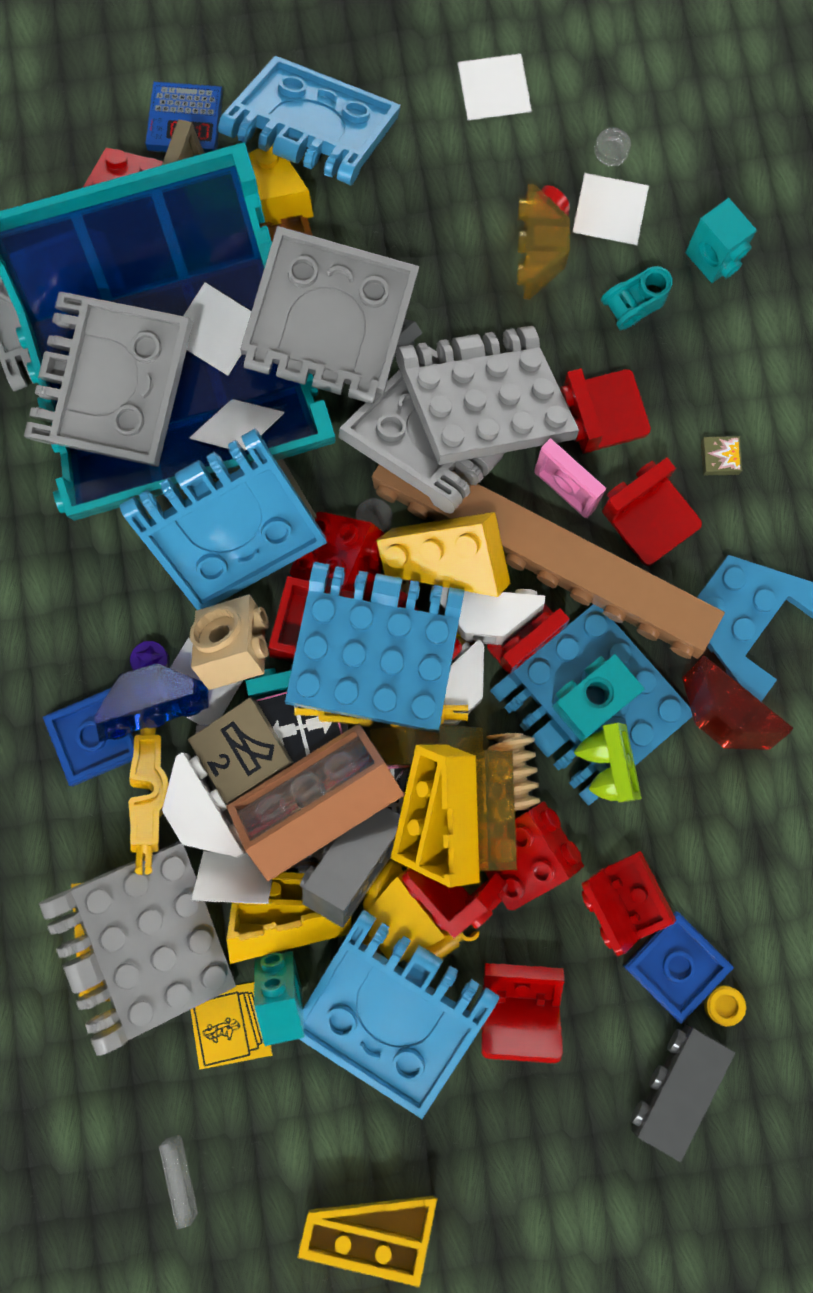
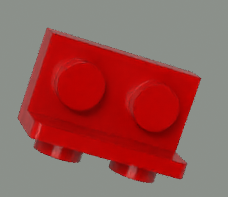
[487,604,570,674]

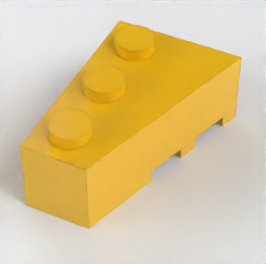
[182,143,314,239]
[376,512,511,597]
[390,744,480,888]
[227,872,352,964]
[298,1195,437,1287]

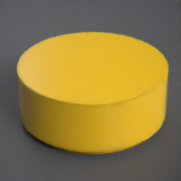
[704,985,746,1026]

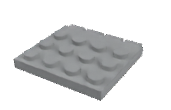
[240,226,419,404]

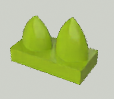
[574,722,642,802]

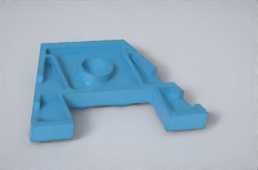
[697,555,813,708]

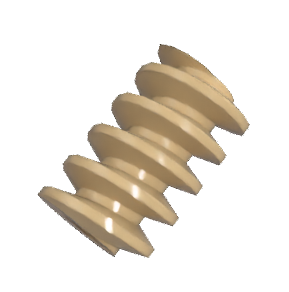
[486,733,540,813]

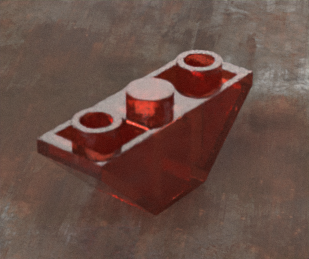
[682,655,793,750]

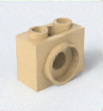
[190,594,269,690]

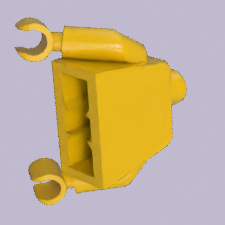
[362,859,480,963]

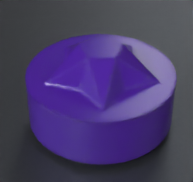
[130,641,170,680]

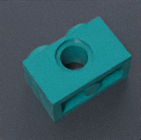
[685,198,757,284]
[552,654,645,742]
[254,951,305,1046]

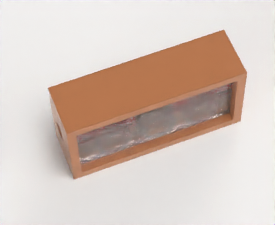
[226,723,404,881]

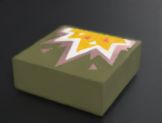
[701,436,742,476]

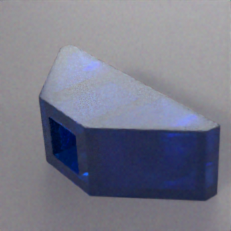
[94,664,209,742]

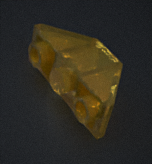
[517,184,570,299]
[370,725,484,767]

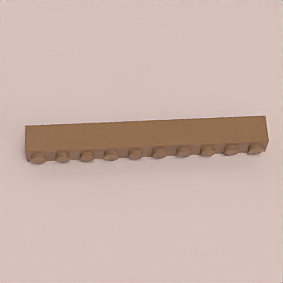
[372,464,725,659]

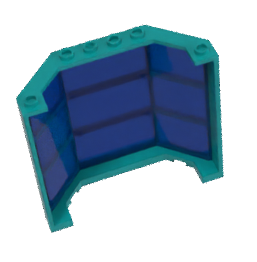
[0,142,335,521]

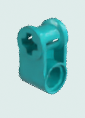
[601,266,673,330]

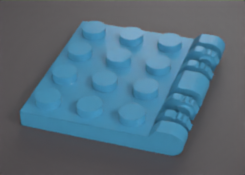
[218,56,401,185]
[120,428,327,610]
[285,562,465,733]
[490,604,696,806]
[299,909,500,1119]

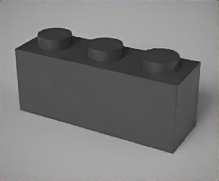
[300,807,400,928]
[631,1024,736,1162]

